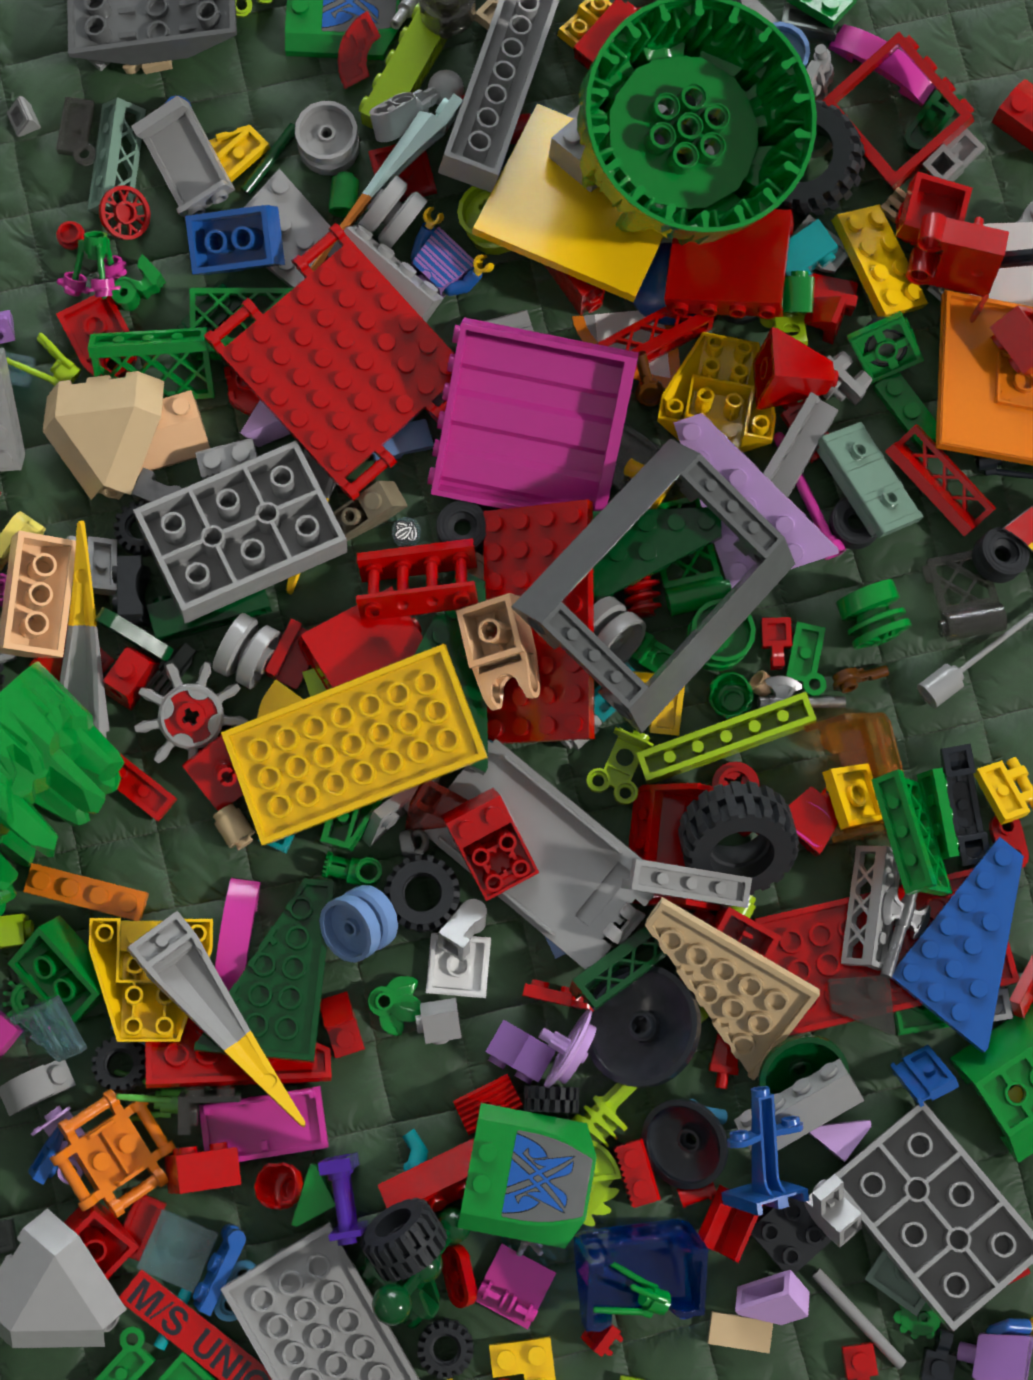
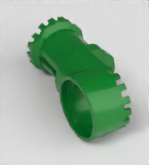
[322,851,382,886]

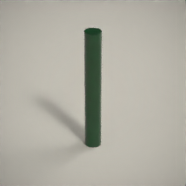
[240,123,295,195]

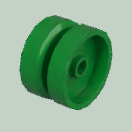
[685,599,756,672]

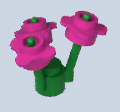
[57,231,127,299]

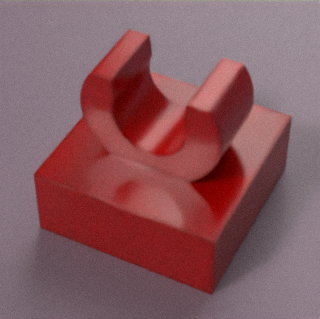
[580,1313,623,1357]

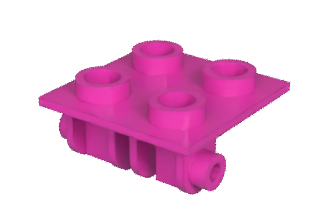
[476,1244,556,1329]

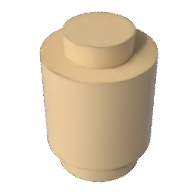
[213,804,255,850]

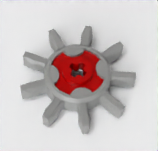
[134,661,248,763]

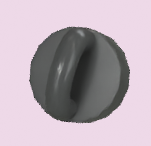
[399,829,429,859]

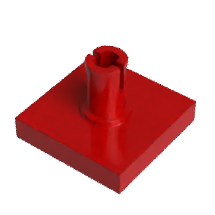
[182,729,243,811]

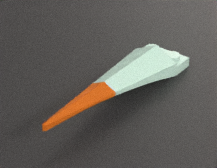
[311,94,463,271]

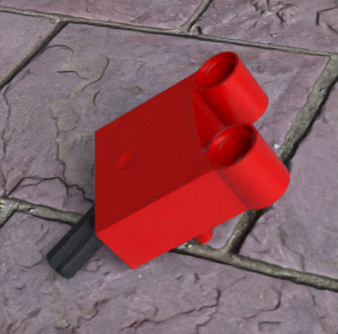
[906,212,1033,298]

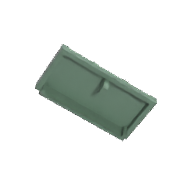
[816,422,924,539]

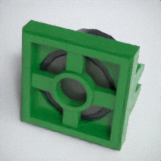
[847,311,924,384]

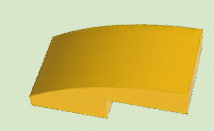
[557,0,612,49]

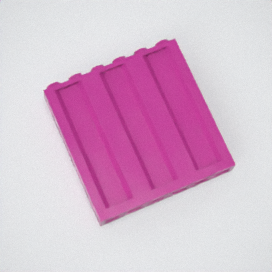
[427,318,639,511]

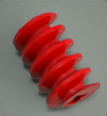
[623,572,662,618]

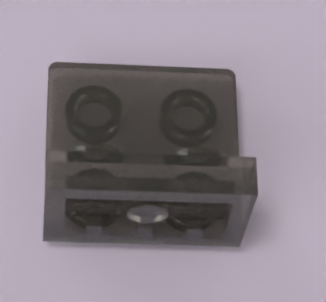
[178,1085,243,1135]

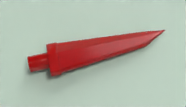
[708,1033,739,1089]

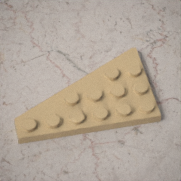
[645,897,820,1080]

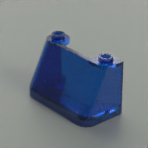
[574,1219,708,1332]

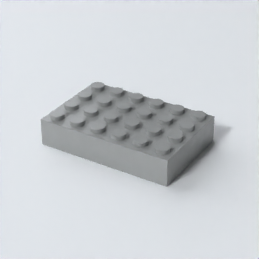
[133,440,347,623]
[835,1102,1033,1331]

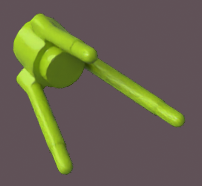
[6,333,81,386]

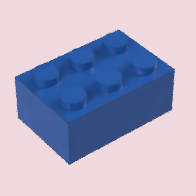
[185,205,285,275]

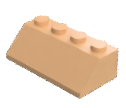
[138,390,210,476]
[0,531,76,658]

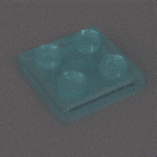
[137,1209,220,1293]

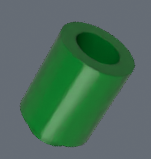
[329,171,359,218]

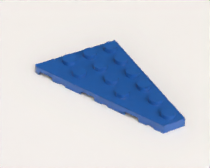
[892,837,1024,1053]

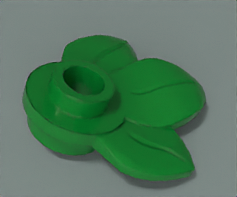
[367,976,421,1036]

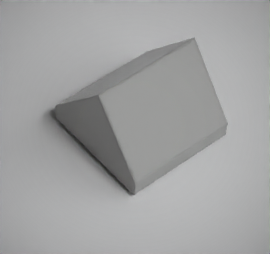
[7,96,41,137]

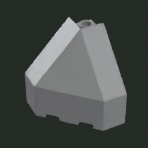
[0,1209,127,1348]

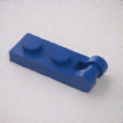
[193,1223,246,1316]

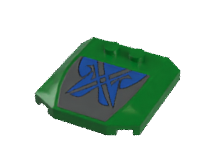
[285,0,401,60]
[457,1103,597,1249]

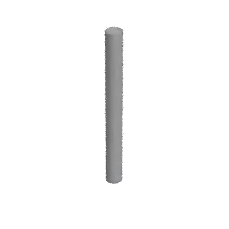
[811,1268,906,1369]

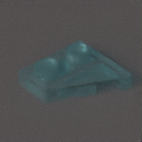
[9,995,87,1062]

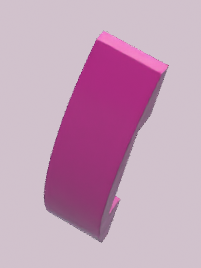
[828,24,935,107]
[215,878,261,992]

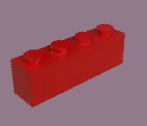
[378,1138,474,1212]

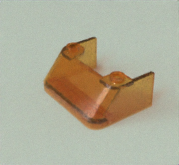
[804,712,905,843]

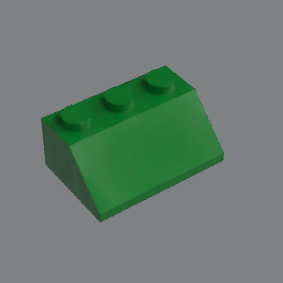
[7,915,104,1030]

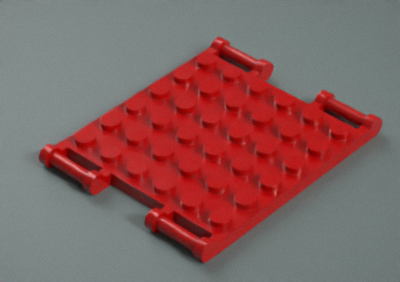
[204,223,454,501]

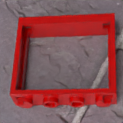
[822,31,975,191]

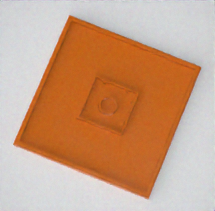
[936,290,1033,466]

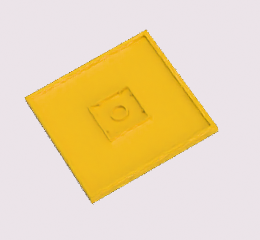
[472,103,664,302]

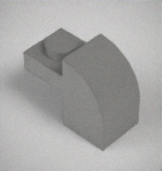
[922,129,985,182]
[0,1057,76,1116]
[804,1174,862,1248]

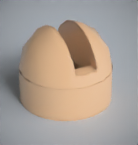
[749,670,773,696]

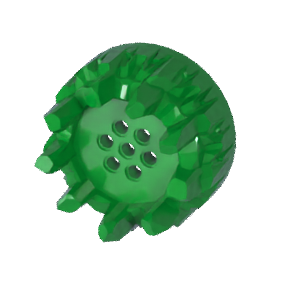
[577,0,817,246]
[0,661,125,916]

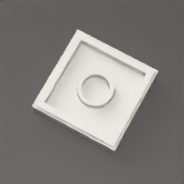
[426,933,491,998]

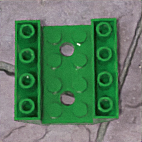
[949,1003,1033,1163]

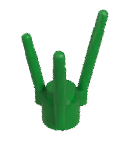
[592,1261,671,1318]

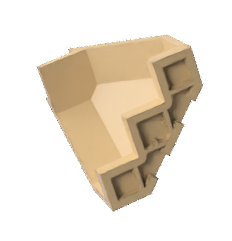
[43,371,164,500]

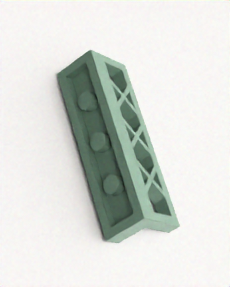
[87,97,146,214]

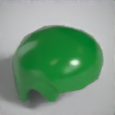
[709,671,754,719]

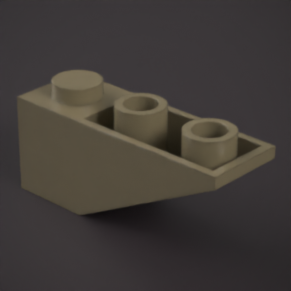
[333,481,408,541]

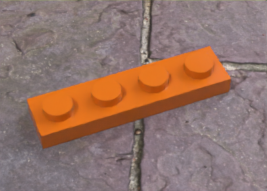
[23,863,149,921]

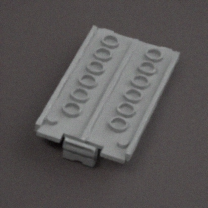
[420,739,655,970]

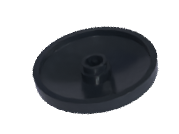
[585,966,701,1088]

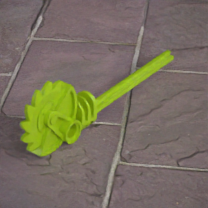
[571,1002,709,1226]

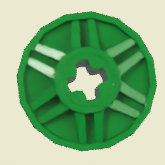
[835,579,912,650]

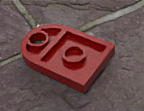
[56,295,137,378]

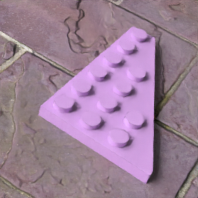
[674,413,839,588]

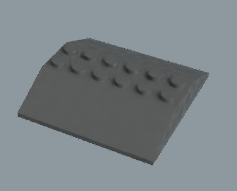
[67,0,237,65]

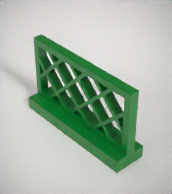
[190,288,293,360]
[88,327,215,399]
[871,769,953,897]

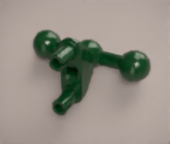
[357,1205,471,1329]

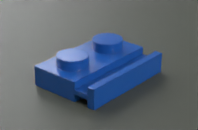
[890,1045,959,1107]

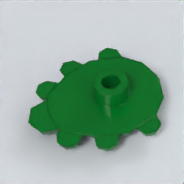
[893,1303,941,1339]

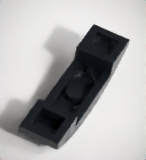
[940,743,990,866]

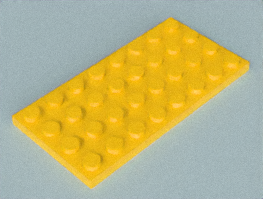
[221,644,488,846]

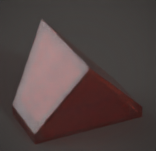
[405,780,468,830]

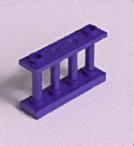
[318,1152,369,1246]

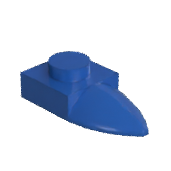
[28,1126,64,1184]

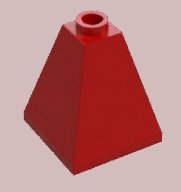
[753,327,839,410]

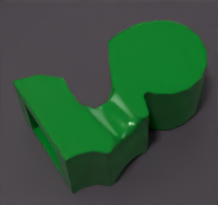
[112,254,166,311]

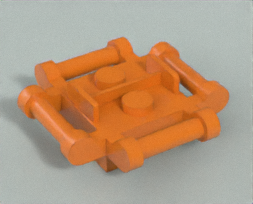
[49,1089,176,1218]

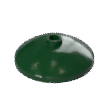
[758,1035,849,1094]

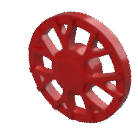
[99,185,151,240]

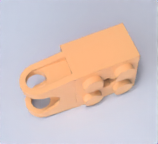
[456,593,540,711]

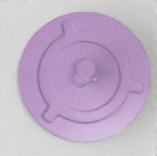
[538,1009,597,1088]

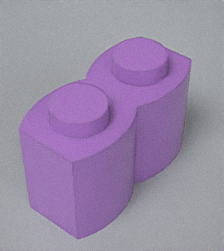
[485,1020,556,1085]

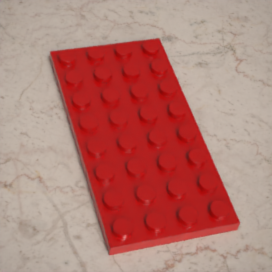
[484,499,595,744]
[754,868,1020,1037]

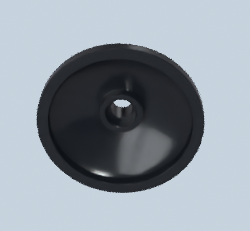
[641,1098,728,1190]

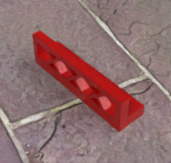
[597,306,714,370]
[885,424,996,536]

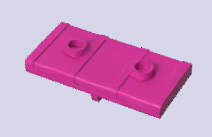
[198,1086,329,1162]

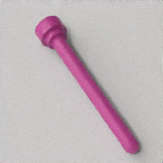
[773,432,846,560]

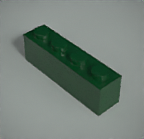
[146,588,273,643]

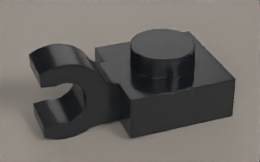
[919,1328,957,1380]

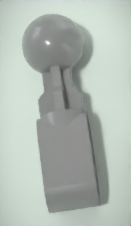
[369,70,464,142]

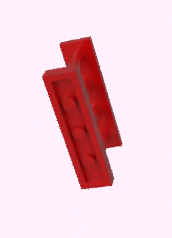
[356,538,479,622]

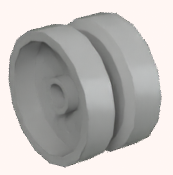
[295,101,360,176]
[357,175,428,248]
[594,596,646,663]
[212,613,281,690]

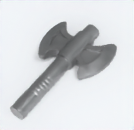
[757,676,846,708]
[880,887,931,979]

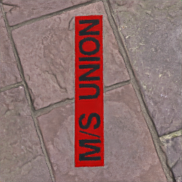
[119,1269,272,1380]

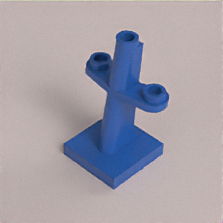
[721,1086,809,1216]

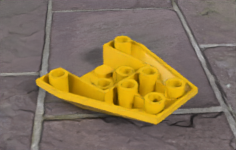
[657,332,776,453]
[89,918,213,1042]

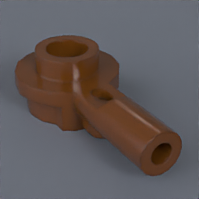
[635,351,664,406]
[832,665,889,693]

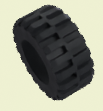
[779,99,865,217]
[678,781,799,895]

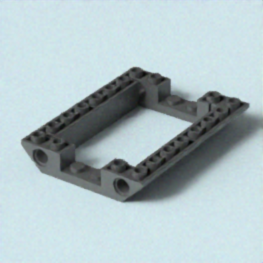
[511,439,795,734]

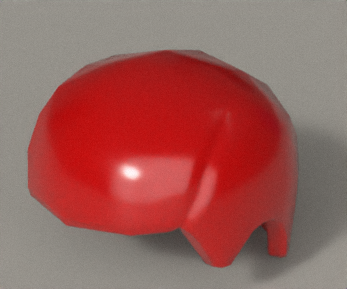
[254,1162,304,1210]

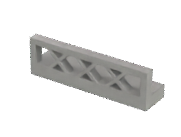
[763,392,839,498]
[841,846,900,971]
[621,859,752,908]

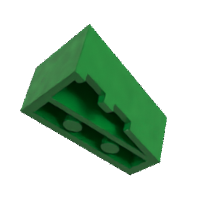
[320,797,389,852]

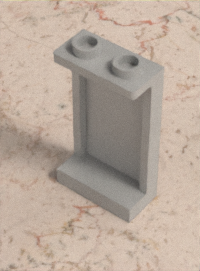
[131,96,235,217]

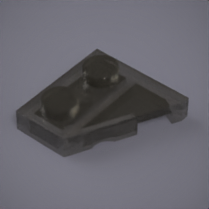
[827,976,896,1035]

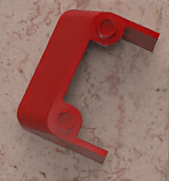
[629,783,721,911]

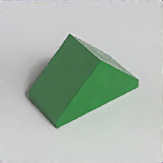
[291,1163,335,1227]

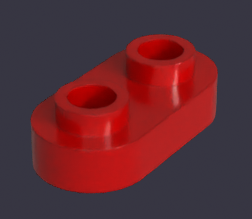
[989,815,1029,868]
[441,1244,478,1308]

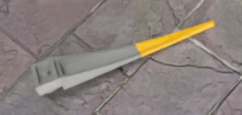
[60,521,109,738]
[127,911,305,1127]

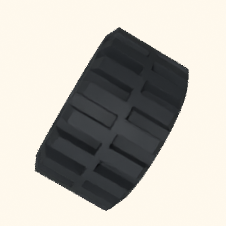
[384,855,460,933]
[360,1198,447,1282]

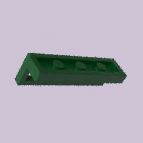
[569,926,668,1011]

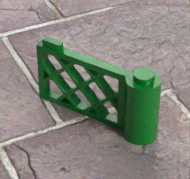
[657,498,732,617]

